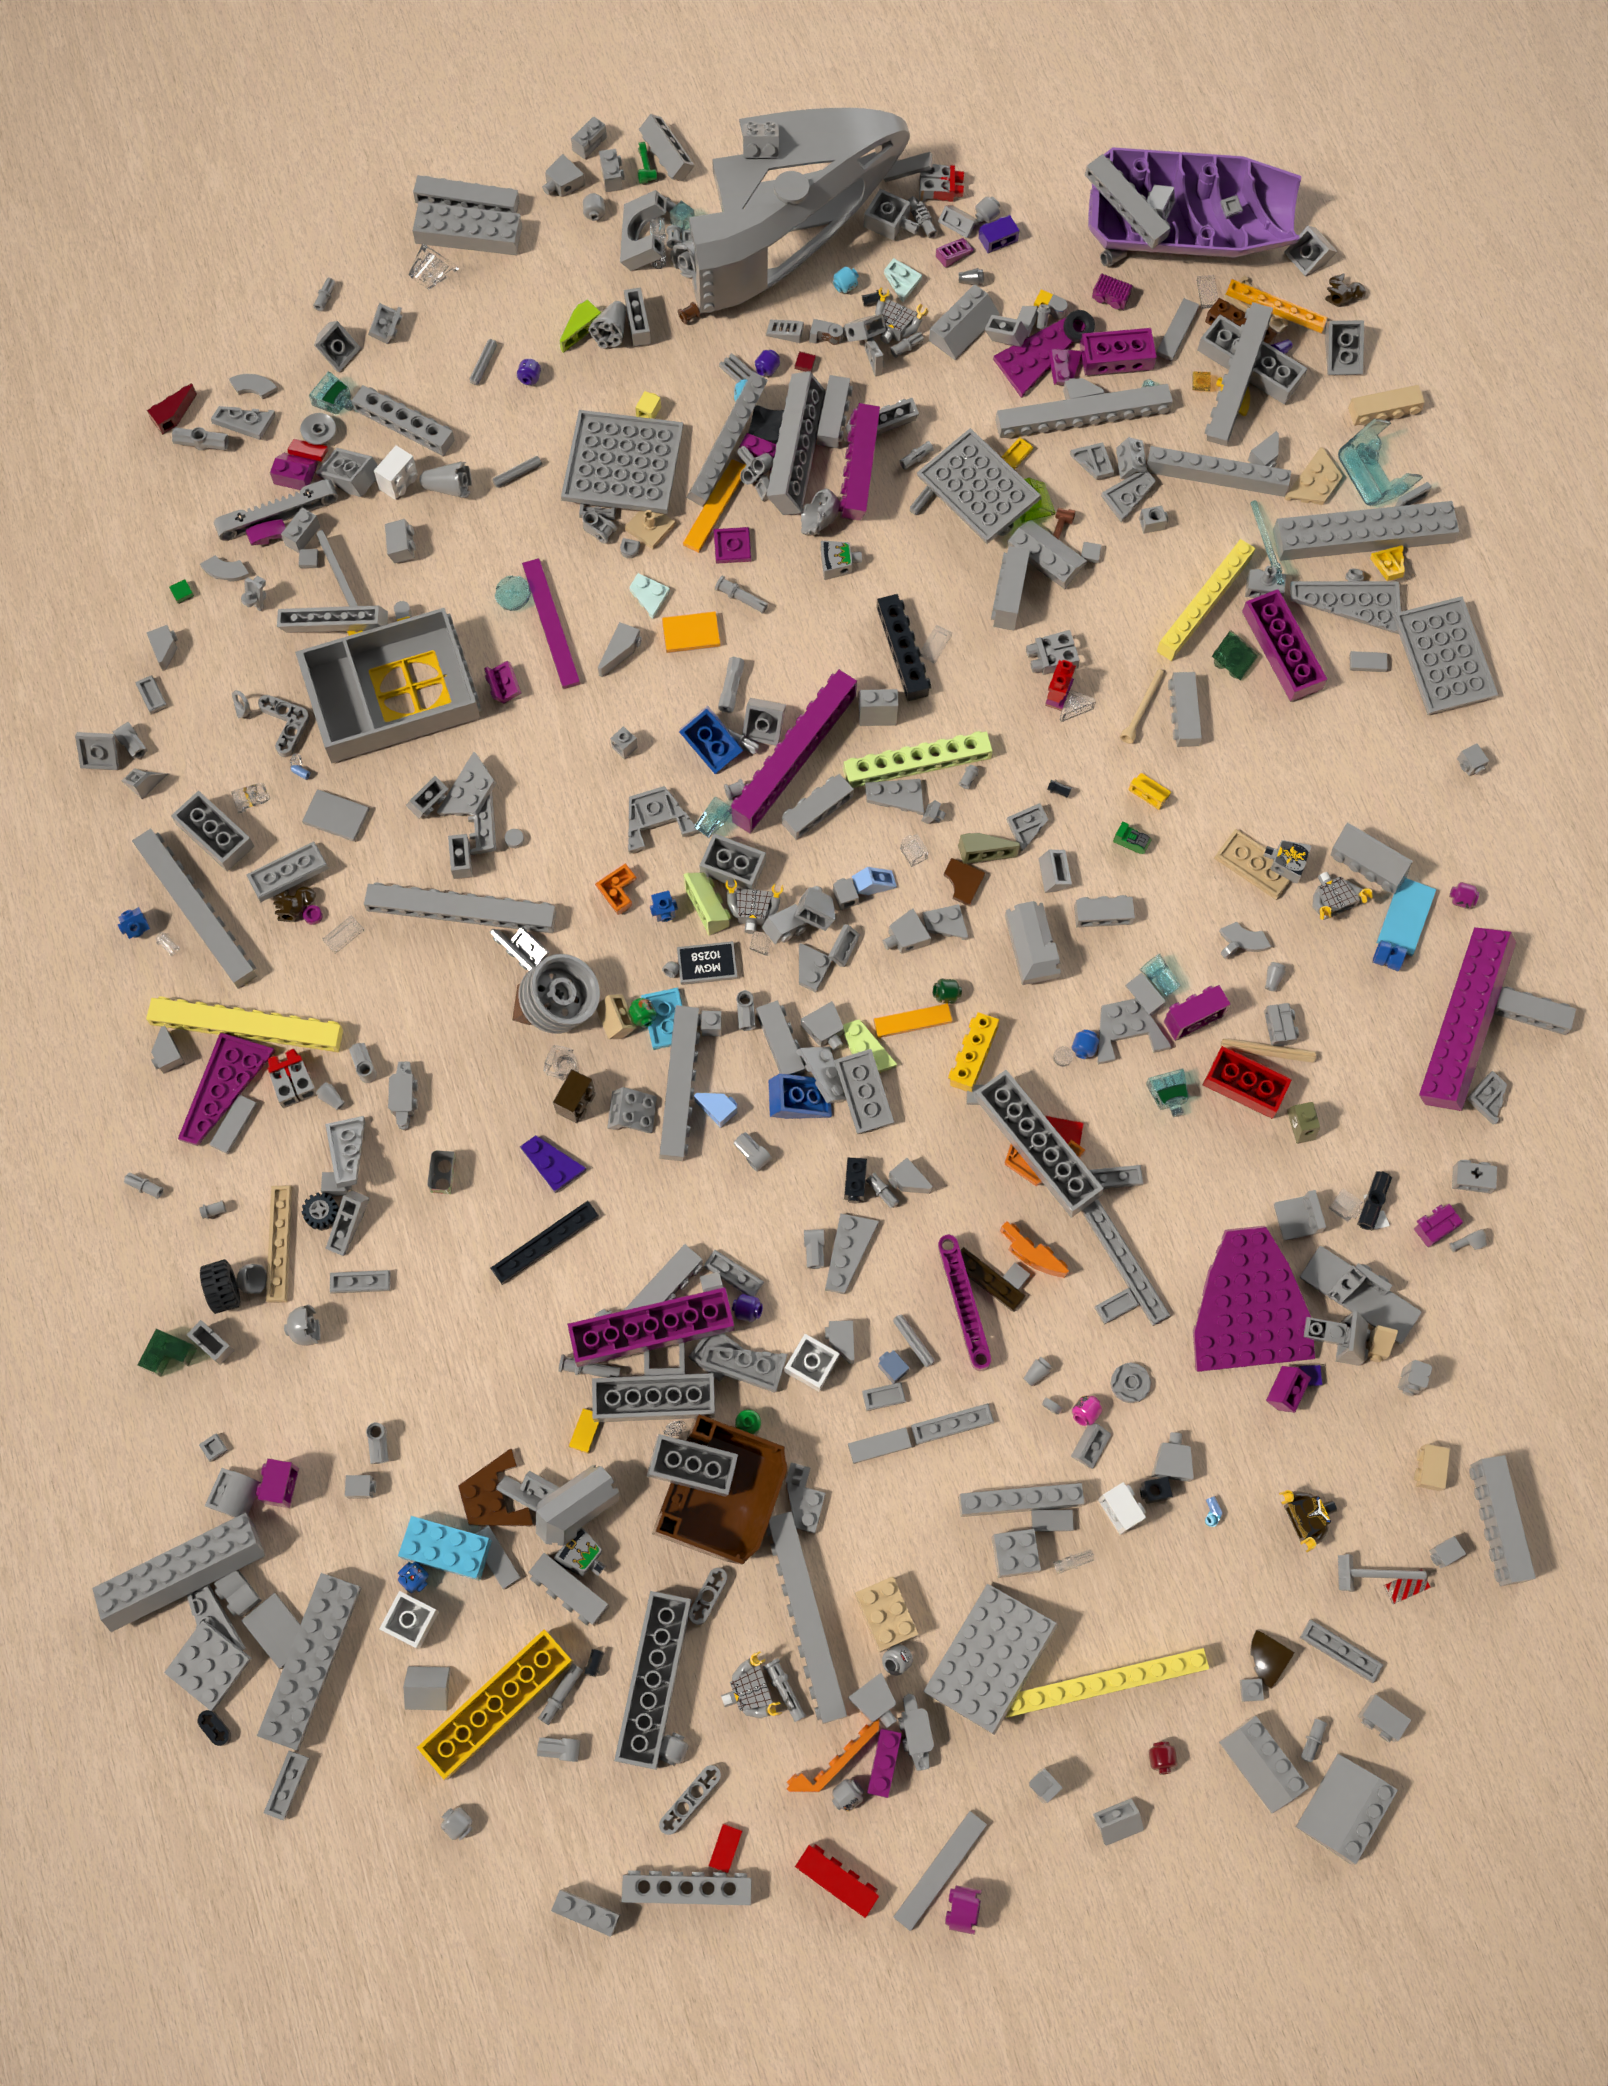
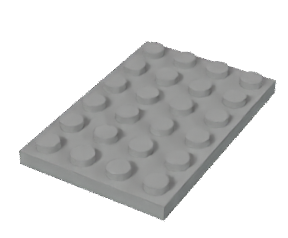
[917,428,1041,544]
[1393,596,1498,715]
[923,1584,1058,1735]

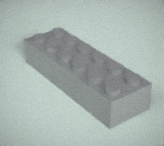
[412,202,522,255]
[1197,315,1308,404]
[592,1373,715,1422]
[1469,1455,1536,1586]

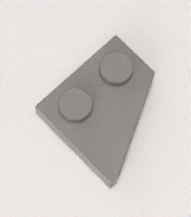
[799,943,833,993]
[787,1483,825,1534]

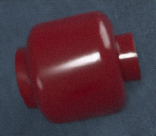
[1149,1742,1178,1775]

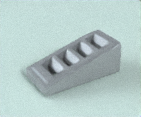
[766,319,804,343]

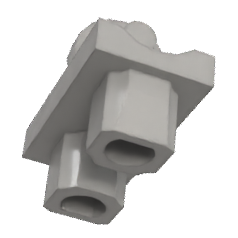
[241,576,266,611]

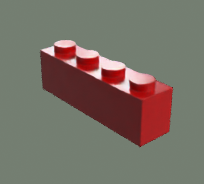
[794,1844,879,1918]

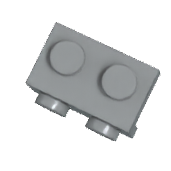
[368,303,402,344]
[1116,437,1147,480]

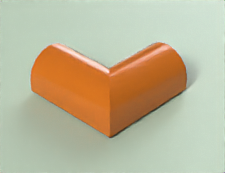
[595,863,637,915]

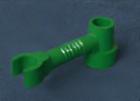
[638,142,657,184]

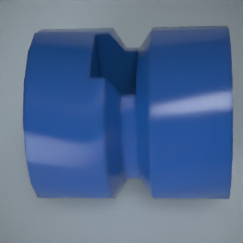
[1372,940,1407,972]

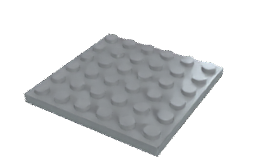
[561,410,683,514]

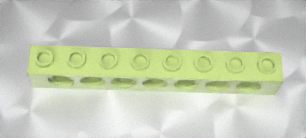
[843,731,992,788]

